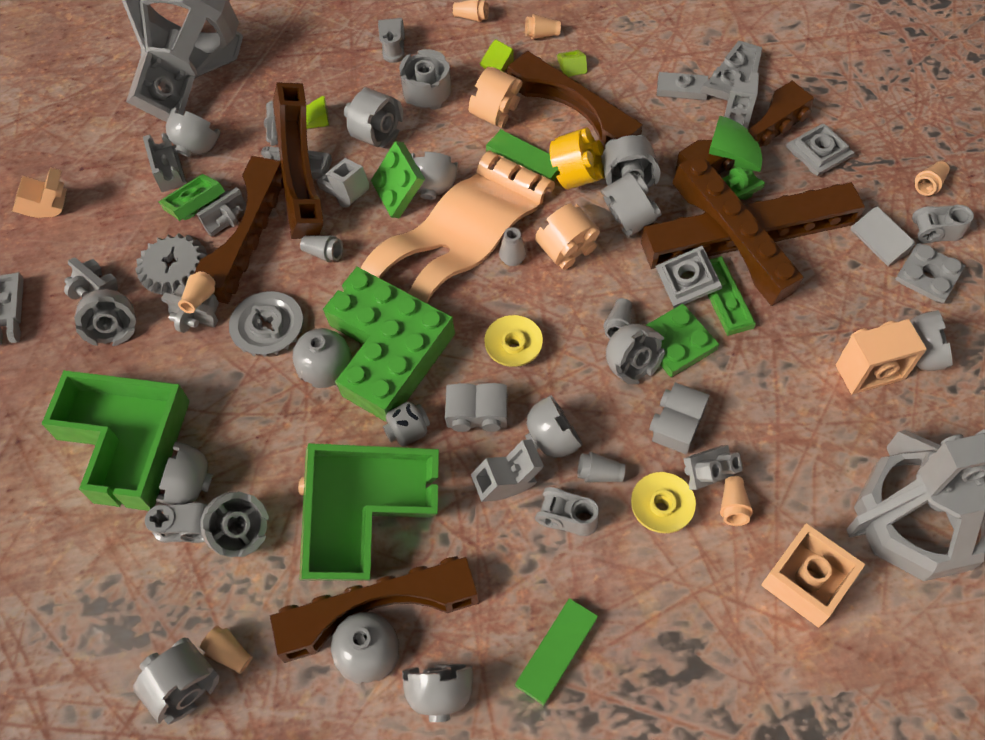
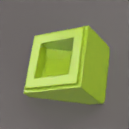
[480,39,514,72]
[557,50,587,77]
[306,96,329,129]

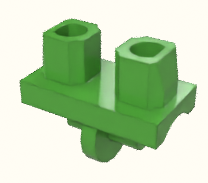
[722,166,765,200]

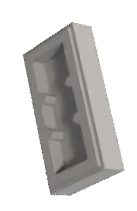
[656,72,708,100]

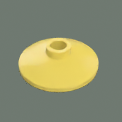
[484,315,543,367]
[631,472,696,533]

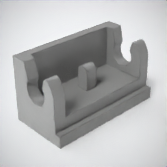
[724,72,759,129]
[143,133,187,192]

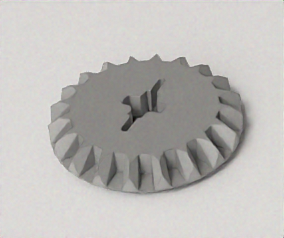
[135,233,208,295]
[229,291,304,357]

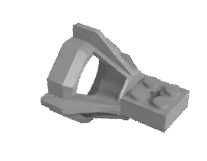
[122,0,243,122]
[846,429,985,581]

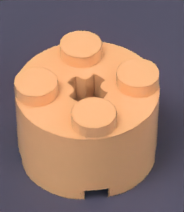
[469,66,522,128]
[535,204,600,270]

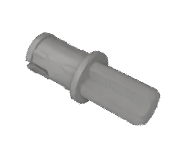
[264,101,278,146]

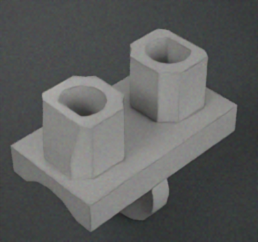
[196,187,247,237]
[64,257,118,299]
[161,285,219,333]
[683,445,743,490]

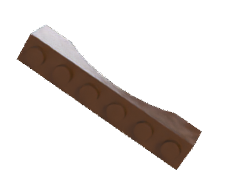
[507,51,643,149]
[675,80,814,174]
[273,82,324,239]
[672,153,804,306]
[194,156,284,304]
[270,556,479,663]

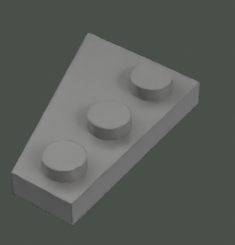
[700,41,762,101]

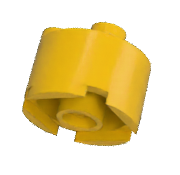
[550,127,605,190]

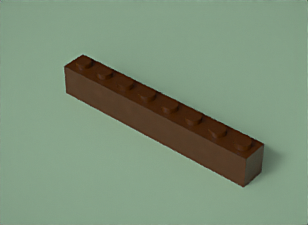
[641,182,865,269]

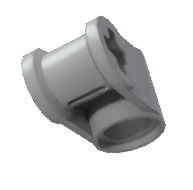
[378,18,405,63]
[912,204,974,243]
[535,487,599,536]
[145,503,207,543]

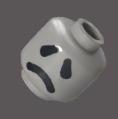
[383,402,430,446]

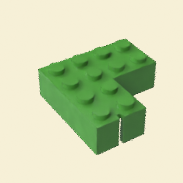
[323,267,455,422]
[42,370,190,511]
[299,443,439,581]

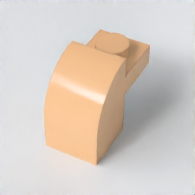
[12,167,67,218]

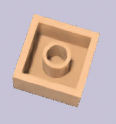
[836,319,927,395]
[761,523,866,628]

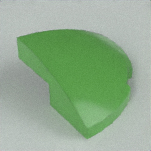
[709,116,762,172]

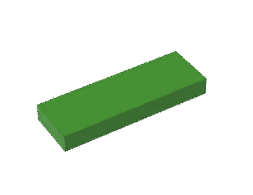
[486,129,560,181]
[708,256,756,336]
[515,598,598,706]

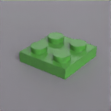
[371,141,425,218]
[158,174,225,221]
[646,304,719,378]

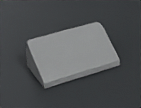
[850,206,915,266]

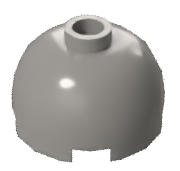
[166,108,221,157]
[411,152,458,200]
[74,289,136,346]
[910,310,953,371]
[605,324,665,384]
[292,328,352,388]
[525,395,583,458]
[156,441,213,505]
[200,492,269,557]
[331,612,399,684]
[402,664,473,722]

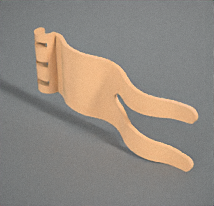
[343,150,555,303]

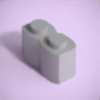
[649,382,710,455]
[445,383,508,432]

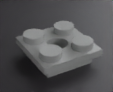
[786,124,855,176]
[895,243,966,303]
[655,246,722,308]

